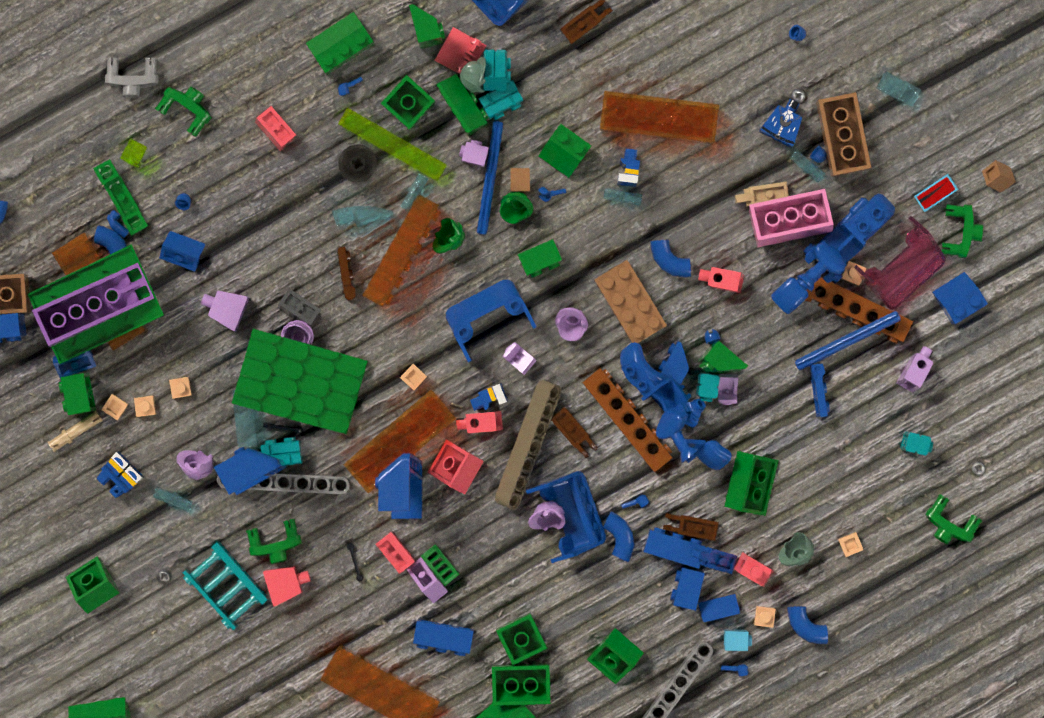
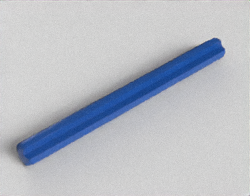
[477,121,503,235]
[795,311,901,370]

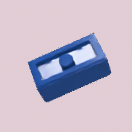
[53,350,96,379]
[698,594,740,622]

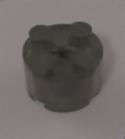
[338,144,378,184]

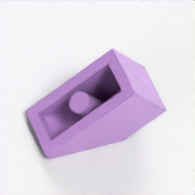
[406,557,448,604]

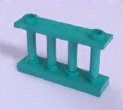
[182,541,269,630]

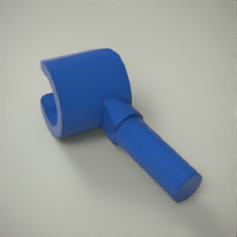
[338,77,363,96]
[538,187,566,202]
[621,495,649,509]
[721,664,749,677]

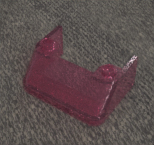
[854,216,946,310]

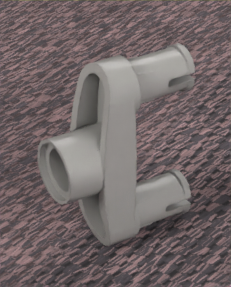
[105,58,158,98]

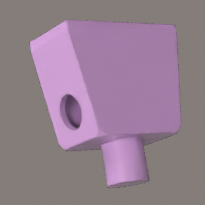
[201,291,250,331]
[896,346,934,393]

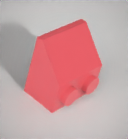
[428,439,484,494]

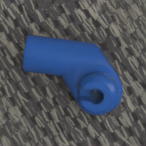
[107,210,129,238]

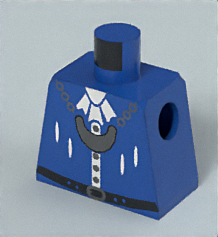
[759,99,802,148]

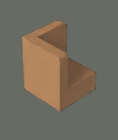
[982,160,1016,192]
[511,168,530,192]

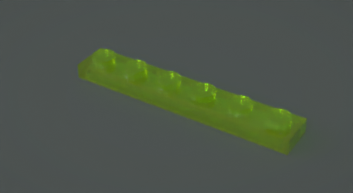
[338,107,447,182]

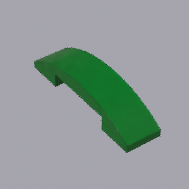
[93,159,148,235]

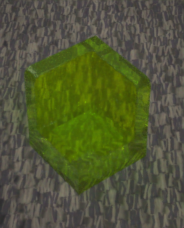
[120,138,147,168]

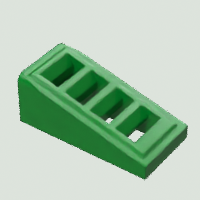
[421,544,460,586]

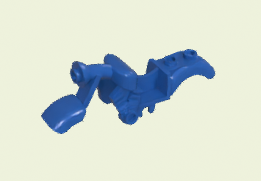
[771,194,895,314]
[620,342,732,471]

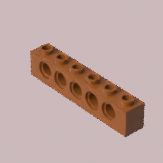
[806,277,913,344]
[582,368,672,472]

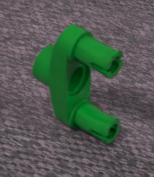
[155,86,212,137]
[941,204,984,258]
[925,494,982,544]
[246,519,302,564]

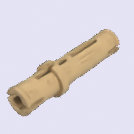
[48,411,103,452]

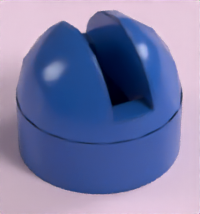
[789,25,806,41]
[810,146,827,163]
[175,193,191,210]
[704,329,721,345]

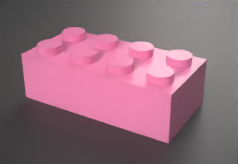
[749,189,834,248]

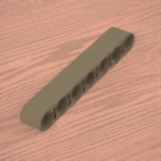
[495,380,561,510]

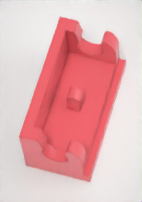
[255,106,296,151]
[375,531,416,574]

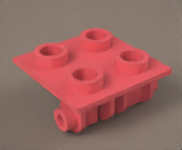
[435,27,487,74]

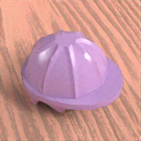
[555,308,588,341]
[281,320,314,345]
[177,450,214,480]
[528,501,565,531]

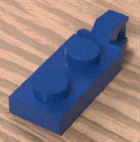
[810,364,830,417]
[691,547,738,574]

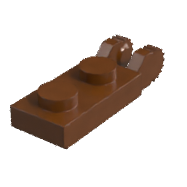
[560,0,613,45]
[337,247,356,301]
[551,407,598,458]
[663,513,719,541]

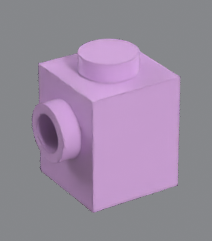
[459,140,489,167]

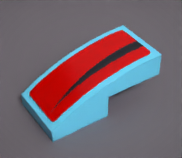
[914,174,959,212]

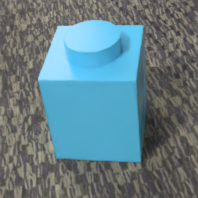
[724,629,752,651]

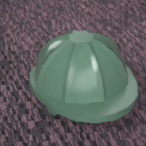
[460,57,486,93]
[779,532,814,566]

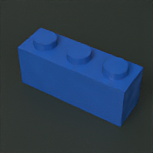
[643,527,706,569]
[413,619,474,656]

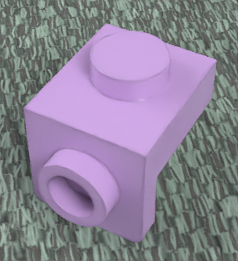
[503,342,537,375]
[718,374,738,405]

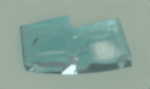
[876,72,922,107]

